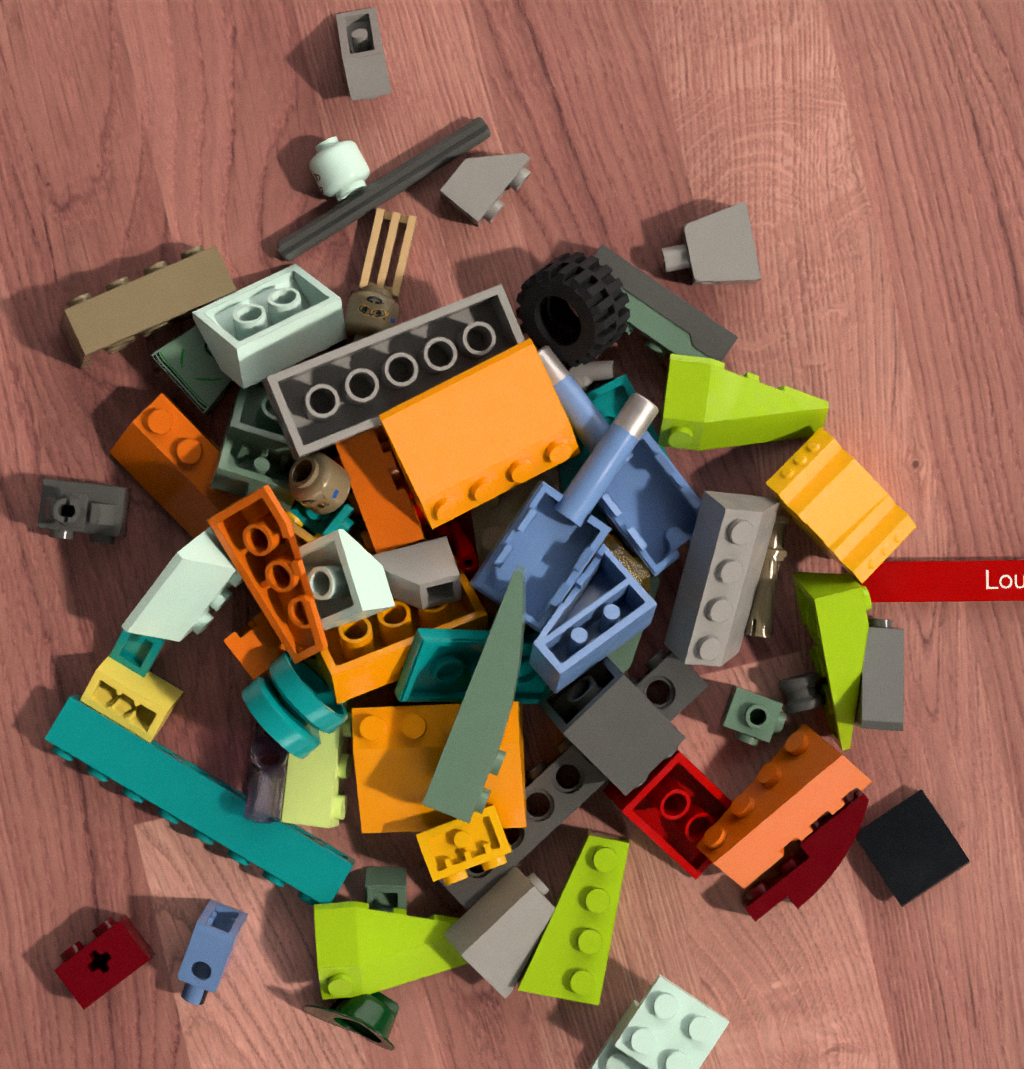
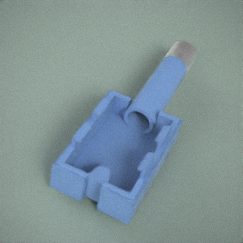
[537,345,701,577]
[468,393,659,633]

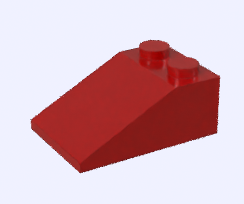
[603,749,732,880]

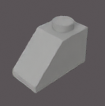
[336,7,391,101]

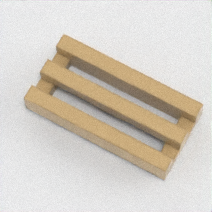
[359,208,417,298]

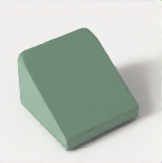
[365,867,407,912]

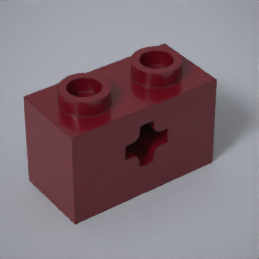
[54,915,155,1010]

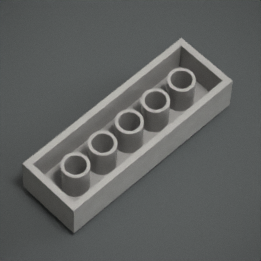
[262,284,525,460]

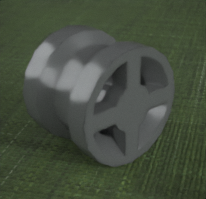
[779,672,826,714]

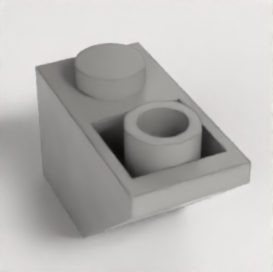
[440,153,531,227]
[372,536,462,610]

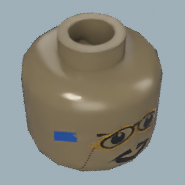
[344,286,400,342]
[288,453,351,515]

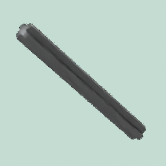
[276,117,491,262]

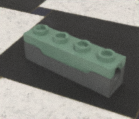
[594,244,738,362]

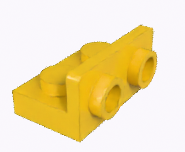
[416,805,513,886]

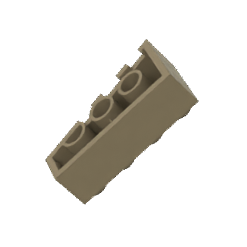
[60,245,237,369]

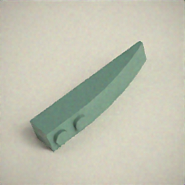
[422,564,526,823]

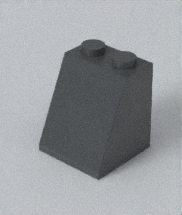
[538,657,686,796]

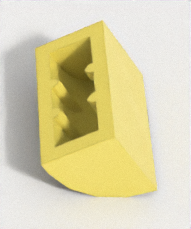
[80,656,183,743]

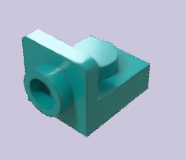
[290,502,355,536]
[109,629,167,677]

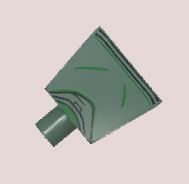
[151,326,236,416]

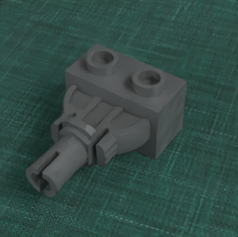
[38,478,131,544]

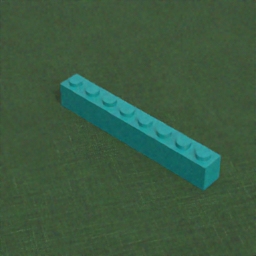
[44,694,356,907]

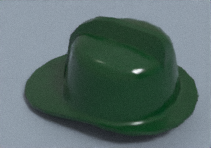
[304,992,399,1051]

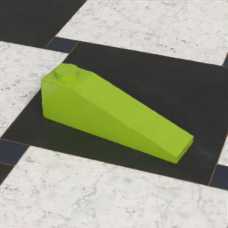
[658,353,829,451]
[792,572,872,751]
[314,901,468,1000]

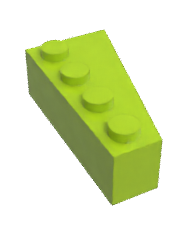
[517,830,630,1006]

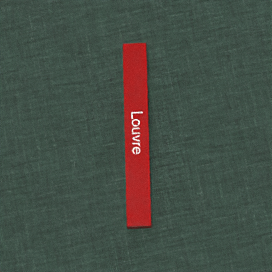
[858,560,1024,603]

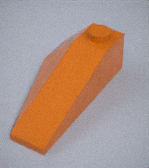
[207,484,328,664]

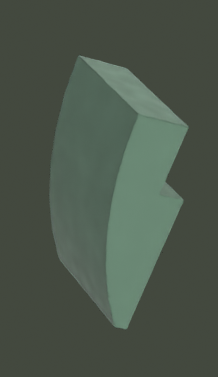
[210,379,307,511]

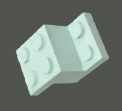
[589,974,729,1069]

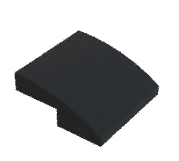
[855,789,970,907]

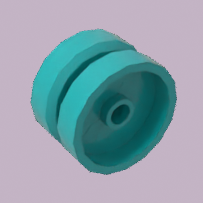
[242,651,348,759]

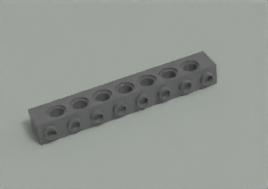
[439,648,709,910]

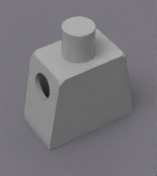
[661,202,761,286]

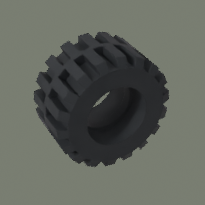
[516,252,630,367]

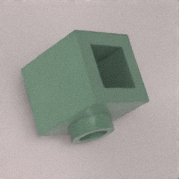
[720,685,787,746]

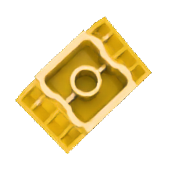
[765,427,917,584]

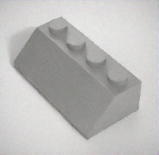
[664,490,780,667]

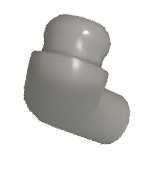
[568,360,615,392]

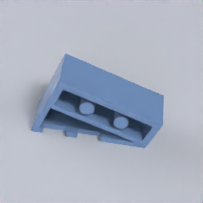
[529,543,657,694]

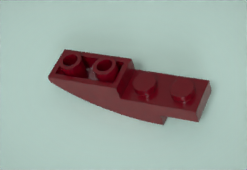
[741,789,869,922]

